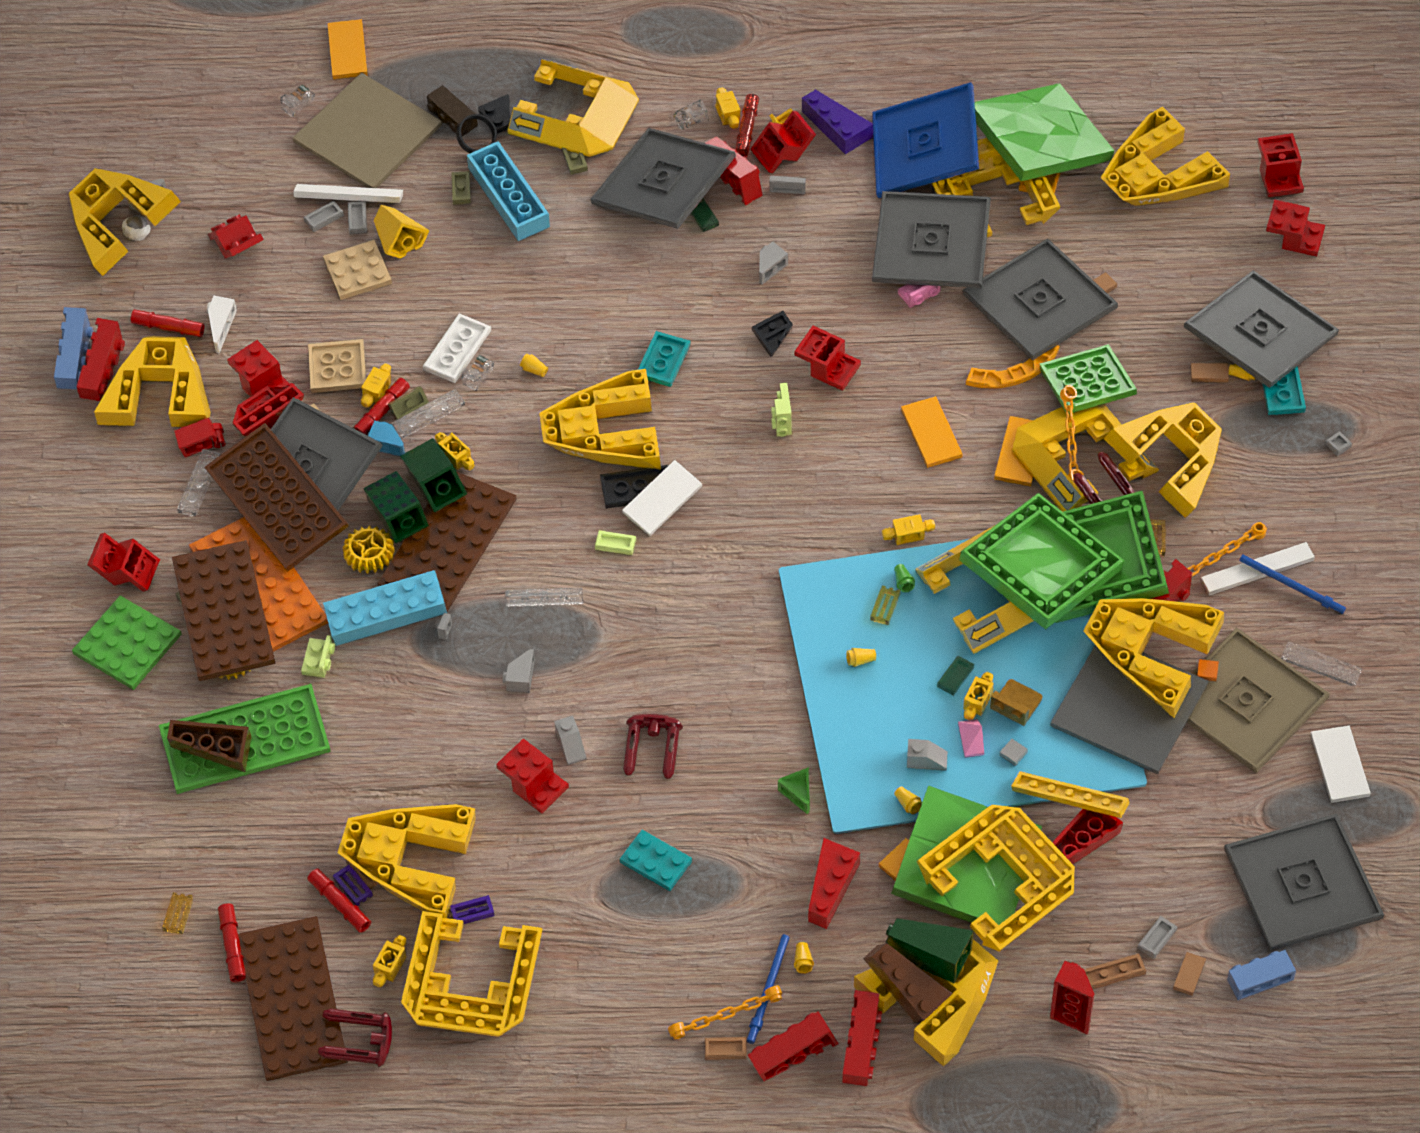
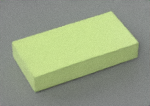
[595,530,636,555]

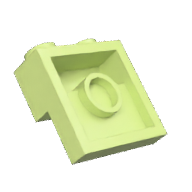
[771,383,792,437]

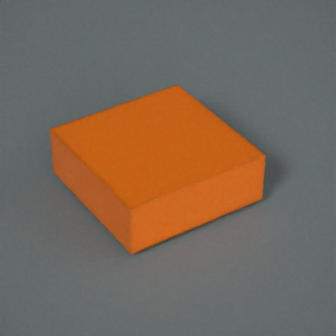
[1197,659,1219,682]

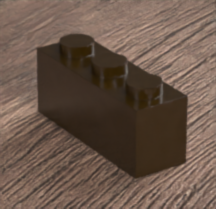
[427,85,478,137]

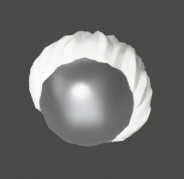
[122,215,151,241]

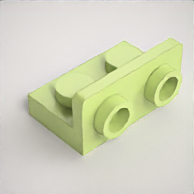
[301,635,335,678]

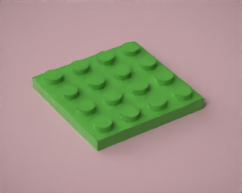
[1039,344,1137,414]
[72,596,182,690]

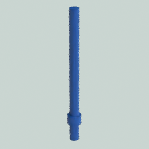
[1239,554,1346,614]
[746,934,790,1044]

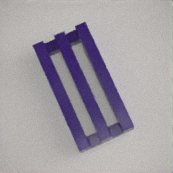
[333,865,373,906]
[450,895,495,924]

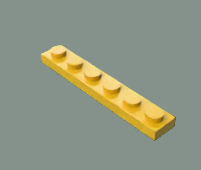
[1011,771,1129,818]

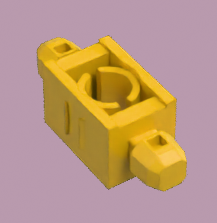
[715,87,741,129]
[361,363,391,408]
[435,432,475,471]
[882,514,935,545]
[963,672,994,720]
[373,935,407,988]

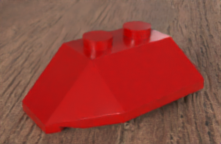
[232,383,304,436]

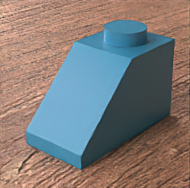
[368,421,405,456]

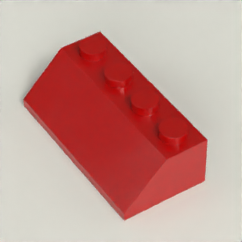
[1050,961,1095,1035]

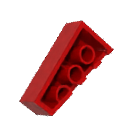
[705,136,763,206]
[77,318,125,401]
[1150,559,1193,602]
[1052,809,1124,864]
[808,838,860,929]
[842,990,883,1086]
[748,1011,839,1081]

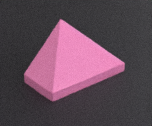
[958,719,984,758]

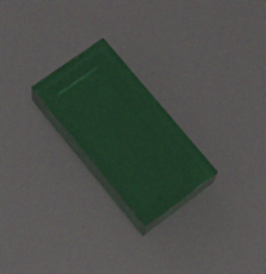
[691,198,719,232]
[937,656,974,696]

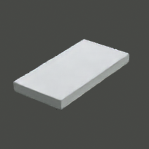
[423,314,491,383]
[622,460,702,536]
[1310,725,1371,803]

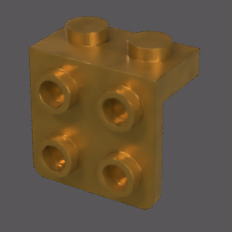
[990,679,1043,726]

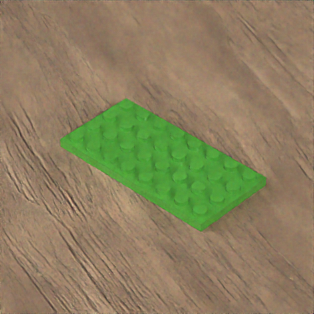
[159,684,331,794]

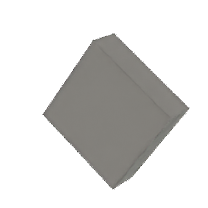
[1325,431,1352,457]
[437,613,452,640]
[1000,739,1028,766]

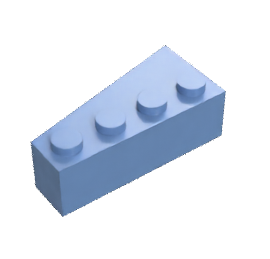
[54,307,93,389]

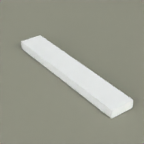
[294,184,403,203]
[1201,542,1315,596]

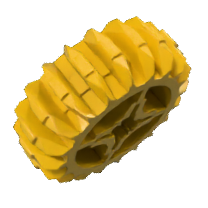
[342,525,394,574]

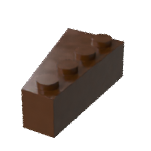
[167,720,252,772]
[863,943,952,1022]

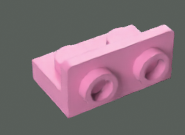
[898,284,941,308]

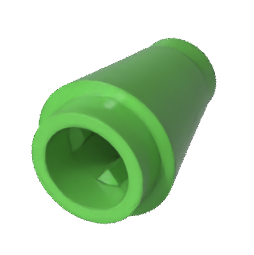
[894,564,915,592]

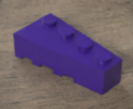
[802,89,873,154]

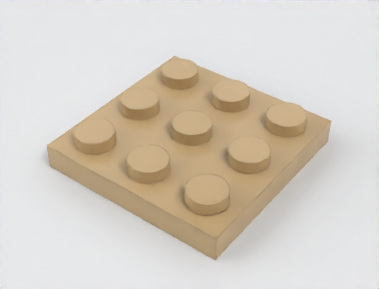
[323,240,392,300]
[308,339,366,393]

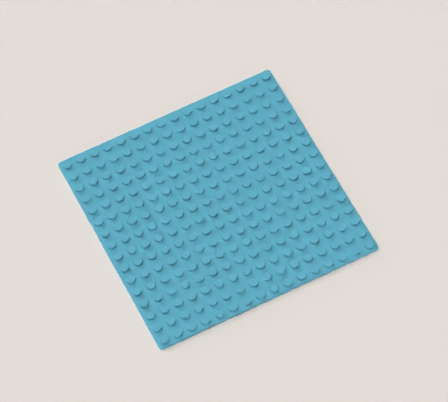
[779,539,1147,834]

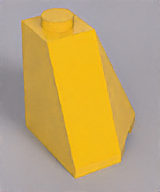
[373,205,429,259]

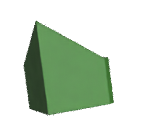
[778,767,810,814]

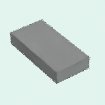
[769,176,806,194]
[303,201,344,232]
[348,201,367,234]
[1137,916,1177,959]

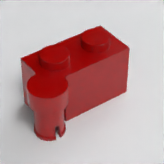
[174,418,226,458]

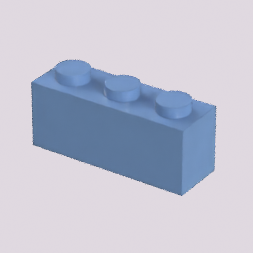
[1227,950,1296,1000]

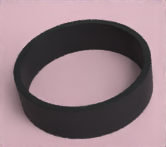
[456,114,497,153]

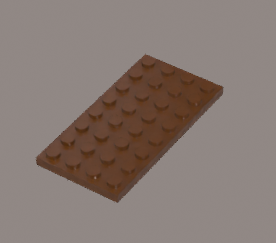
[204,423,349,572]
[377,472,517,612]
[172,540,276,681]
[238,916,348,1081]

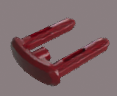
[1073,451,1135,504]
[623,714,683,779]
[318,1008,392,1068]

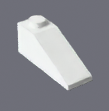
[207,296,237,353]

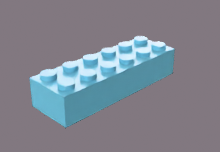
[467,141,550,241]
[323,570,447,646]

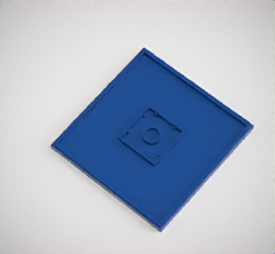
[872,82,979,198]

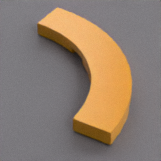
[966,345,1060,389]

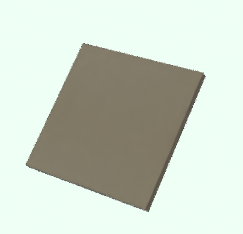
[293,73,442,188]
[1187,627,1330,774]

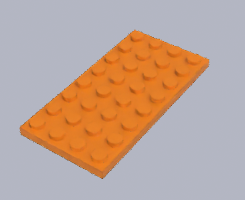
[189,517,328,652]

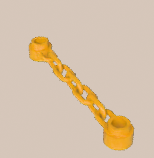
[1060,385,1084,485]
[1187,522,1267,577]
[668,985,783,1040]

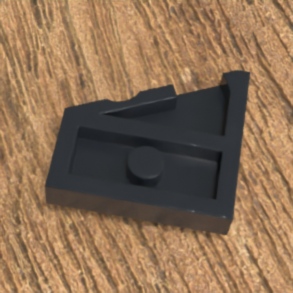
[478,94,510,134]
[752,311,793,357]

